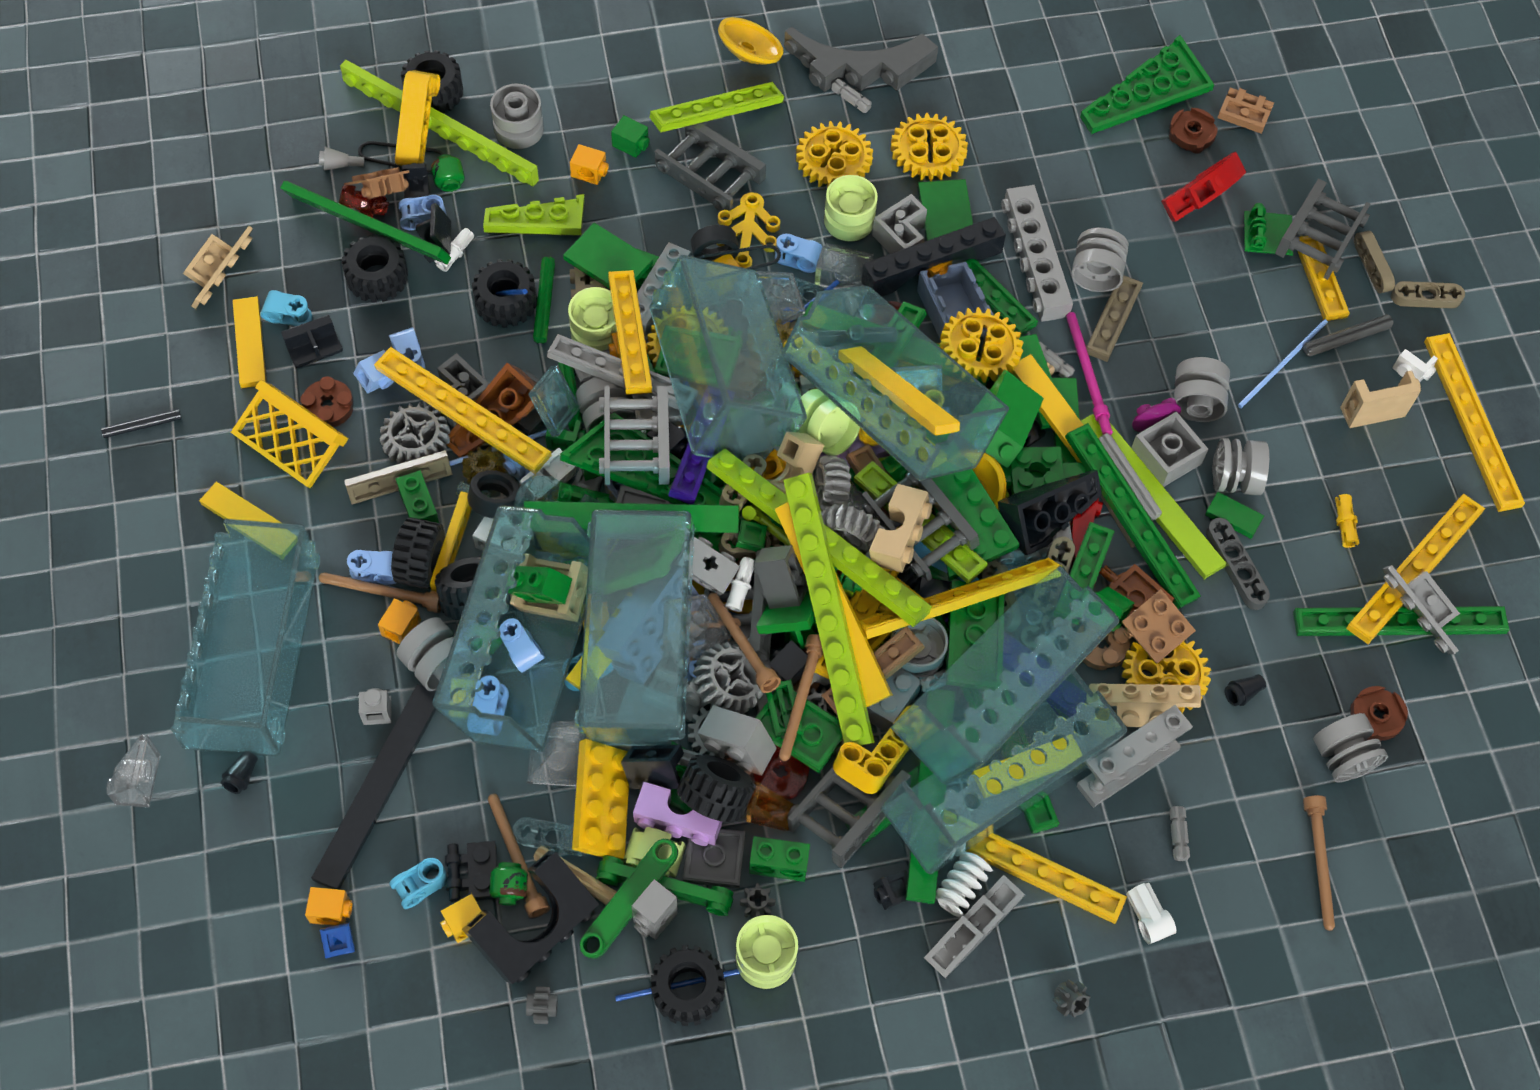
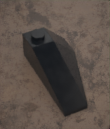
[997,470,1102,555]

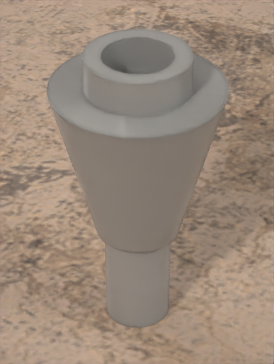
[319,146,364,170]

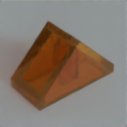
[746,782,795,831]

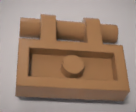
[1218,87,1274,134]

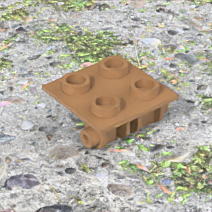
[344,167,410,199]
[1122,589,1196,664]

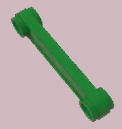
[580,839,679,959]
[596,855,734,916]

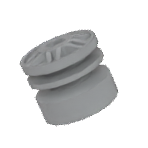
[1072,227,1129,292]
[1212,438,1269,496]
[1313,713,1388,782]

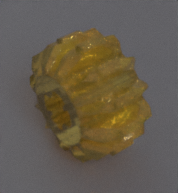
[462,446,506,485]

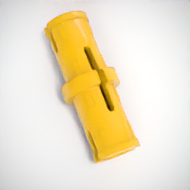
[1335,494,1359,548]

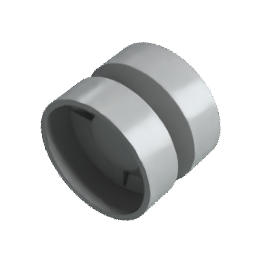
[490,84,544,149]
[1174,357,1230,422]
[576,377,635,433]
[397,617,471,691]
[890,618,948,680]

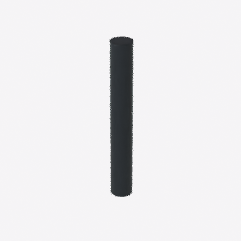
[101,409,181,438]

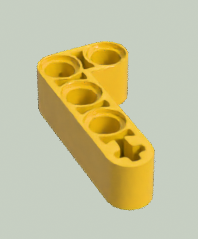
[395,70,440,166]
[833,705,927,794]

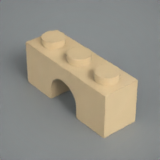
[767,431,824,495]
[869,484,932,573]

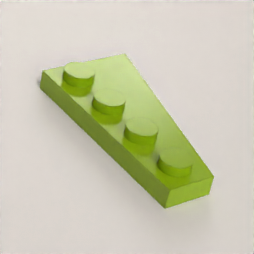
[483,194,585,235]

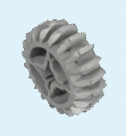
[380,402,450,464]
[812,455,851,512]
[821,504,885,559]
[693,642,763,714]

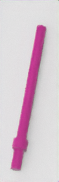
[1066,312,1113,435]

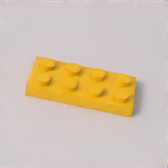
[572,739,629,860]

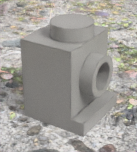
[359,688,391,725]

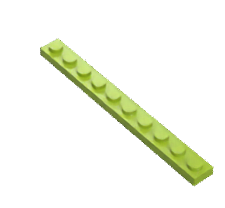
[340,60,539,187]
[706,449,932,627]
[783,473,875,746]

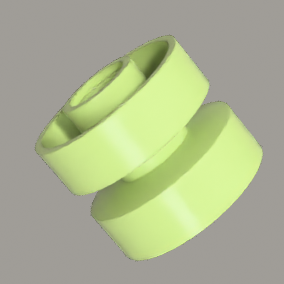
[824,175,878,241]
[568,287,616,351]
[790,389,861,456]
[736,915,798,989]

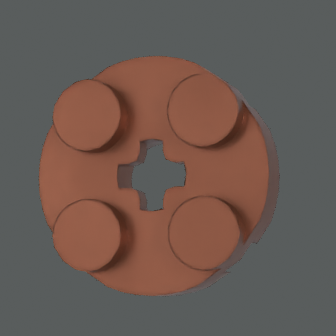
[1169,108,1218,154]
[300,376,353,427]
[1350,686,1408,741]

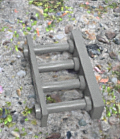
[599,386,670,485]
[1076,705,1193,808]

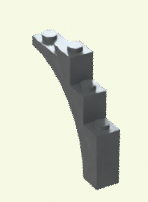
[784,27,938,92]

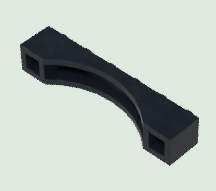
[861,217,1006,300]

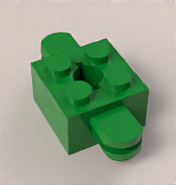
[1000,447,1087,496]

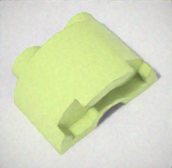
[622,827,686,878]

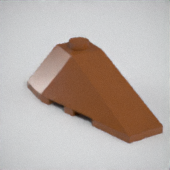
[446,362,544,457]

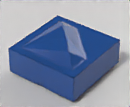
[320,922,355,958]

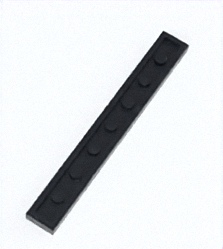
[311,684,443,890]

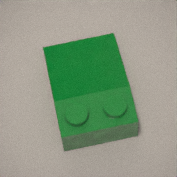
[958,370,1044,468]

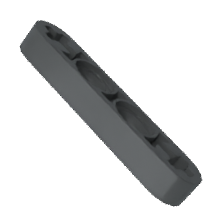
[1206,518,1270,610]

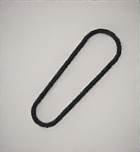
[358,141,444,174]
[690,244,781,281]

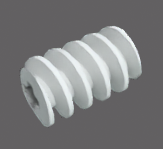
[936,852,993,918]

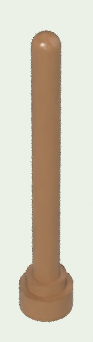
[318,573,441,613]
[708,592,781,693]
[779,634,823,761]
[488,794,550,918]
[1303,795,1335,931]

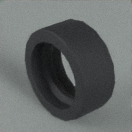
[691,224,739,266]
[467,470,520,519]

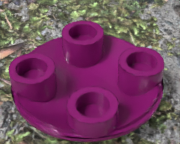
[1132,398,1181,432]

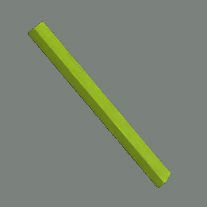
[1081,414,1226,580]

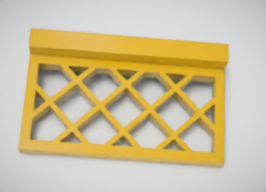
[230,379,349,488]

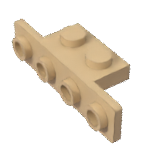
[183,226,253,309]
[1089,683,1201,727]

